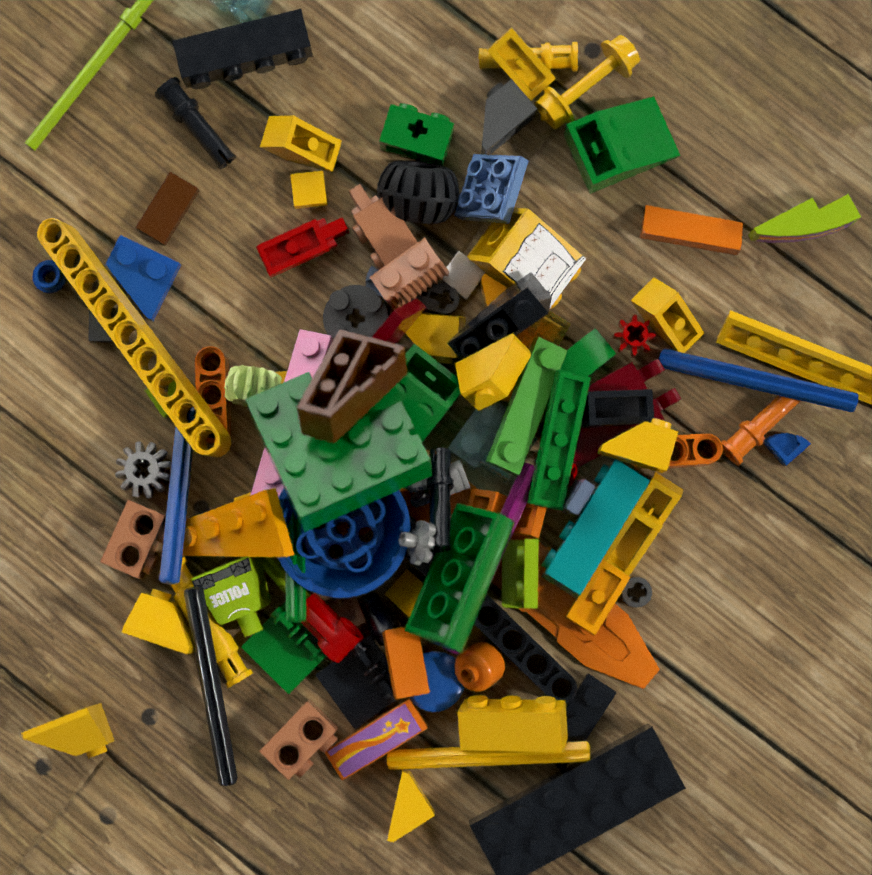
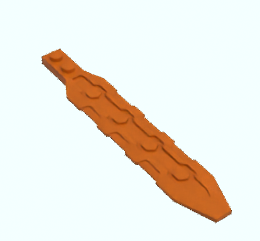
[400,450,660,689]

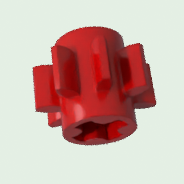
[612,314,656,358]

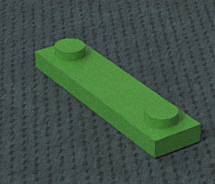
[486,336,567,475]

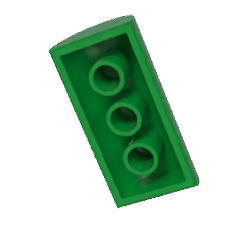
[404,503,515,654]

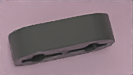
[406,282,459,315]

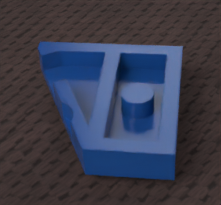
[106,235,181,322]

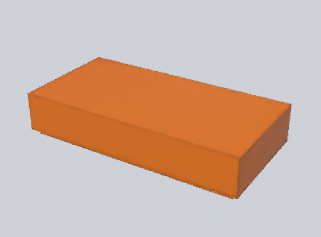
[382,627,430,700]

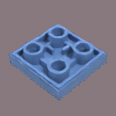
[454,154,529,224]

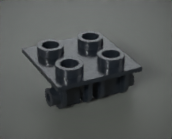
[316,635,398,730]

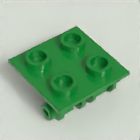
[241,601,326,694]

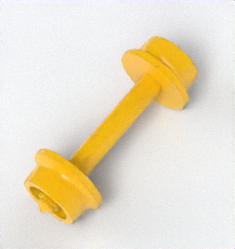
[535,35,640,129]

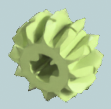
[224,365,282,407]

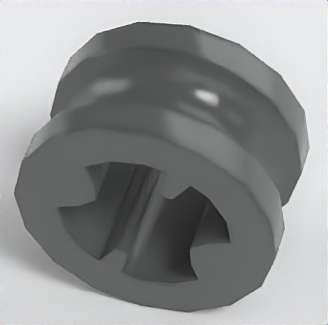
[620,577,652,608]

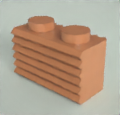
[370,238,449,310]

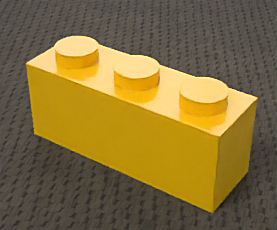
[457,695,568,753]

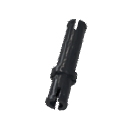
[427,448,454,553]

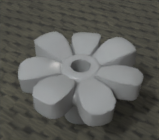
[399,520,436,565]

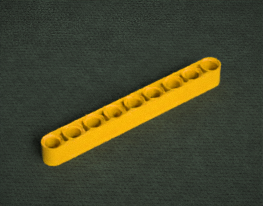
[37,218,231,458]

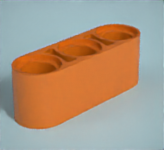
[195,346,231,446]
[623,433,723,470]

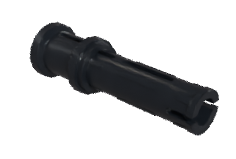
[155,77,236,170]

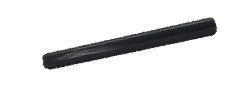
[184,586,238,786]

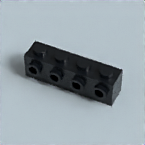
[172,9,313,89]

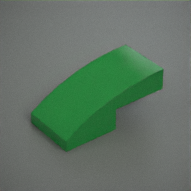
[560,328,617,377]

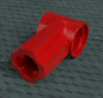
[301,593,363,663]

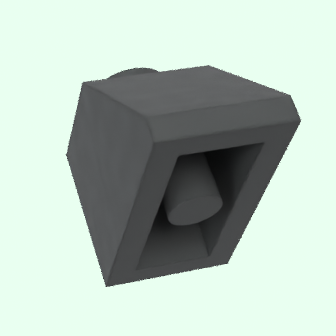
[481,79,537,155]

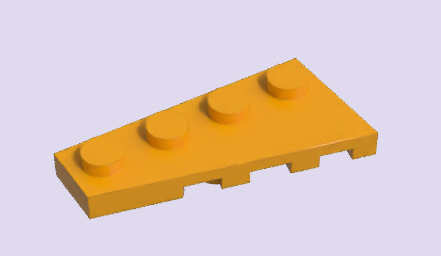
[183,488,294,557]

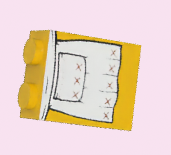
[467,208,586,309]

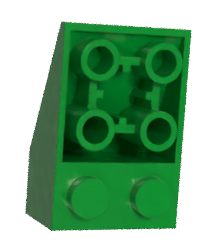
[564,96,681,194]
[362,343,461,443]

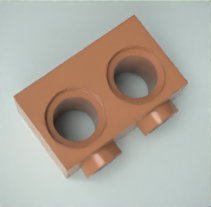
[100,500,166,579]
[259,700,339,780]

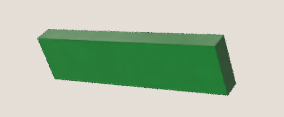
[527,370,591,511]

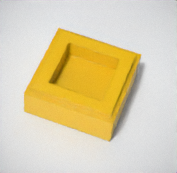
[290,170,327,209]

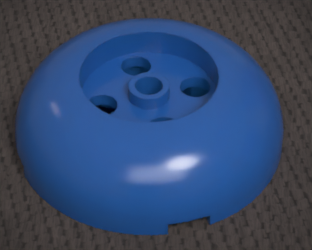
[278,489,411,598]

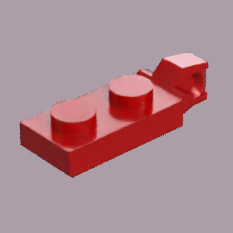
[256,217,350,278]

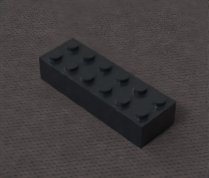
[469,723,686,875]

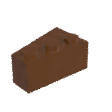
[297,329,407,443]

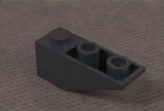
[447,272,552,360]

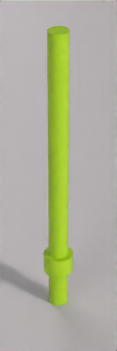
[24,0,154,151]

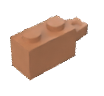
[349,184,418,270]

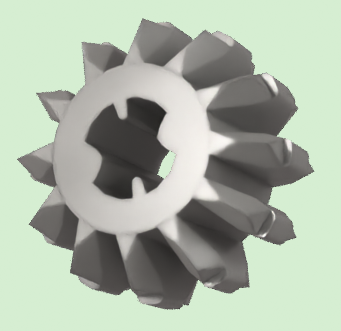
[115,441,172,498]

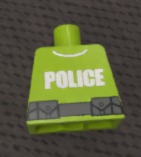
[191,557,271,637]

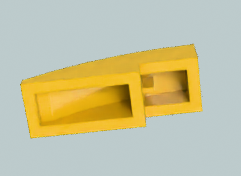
[603,472,684,576]

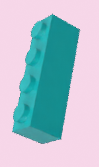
[541,459,650,598]

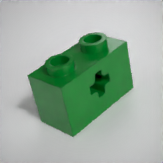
[379,103,454,166]

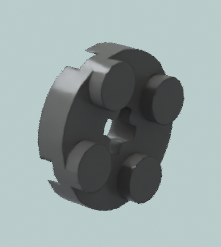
[323,285,390,339]

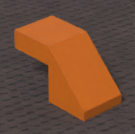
[467,488,547,538]

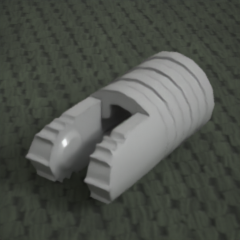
[405,460,470,508]

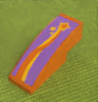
[325,697,428,781]

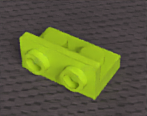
[501,539,538,609]

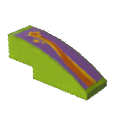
[748,194,861,243]

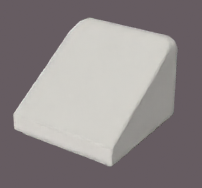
[440,251,486,300]

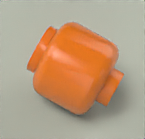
[454,642,505,692]

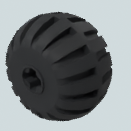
[377,160,459,224]

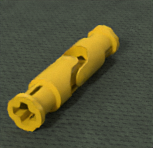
[159,557,253,689]

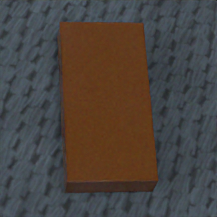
[135,172,199,246]

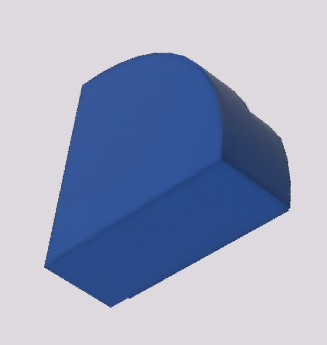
[763,433,811,467]

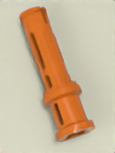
[721,395,801,466]

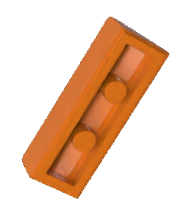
[640,205,743,255]

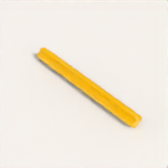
[387,741,590,770]

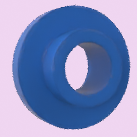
[32,260,66,293]

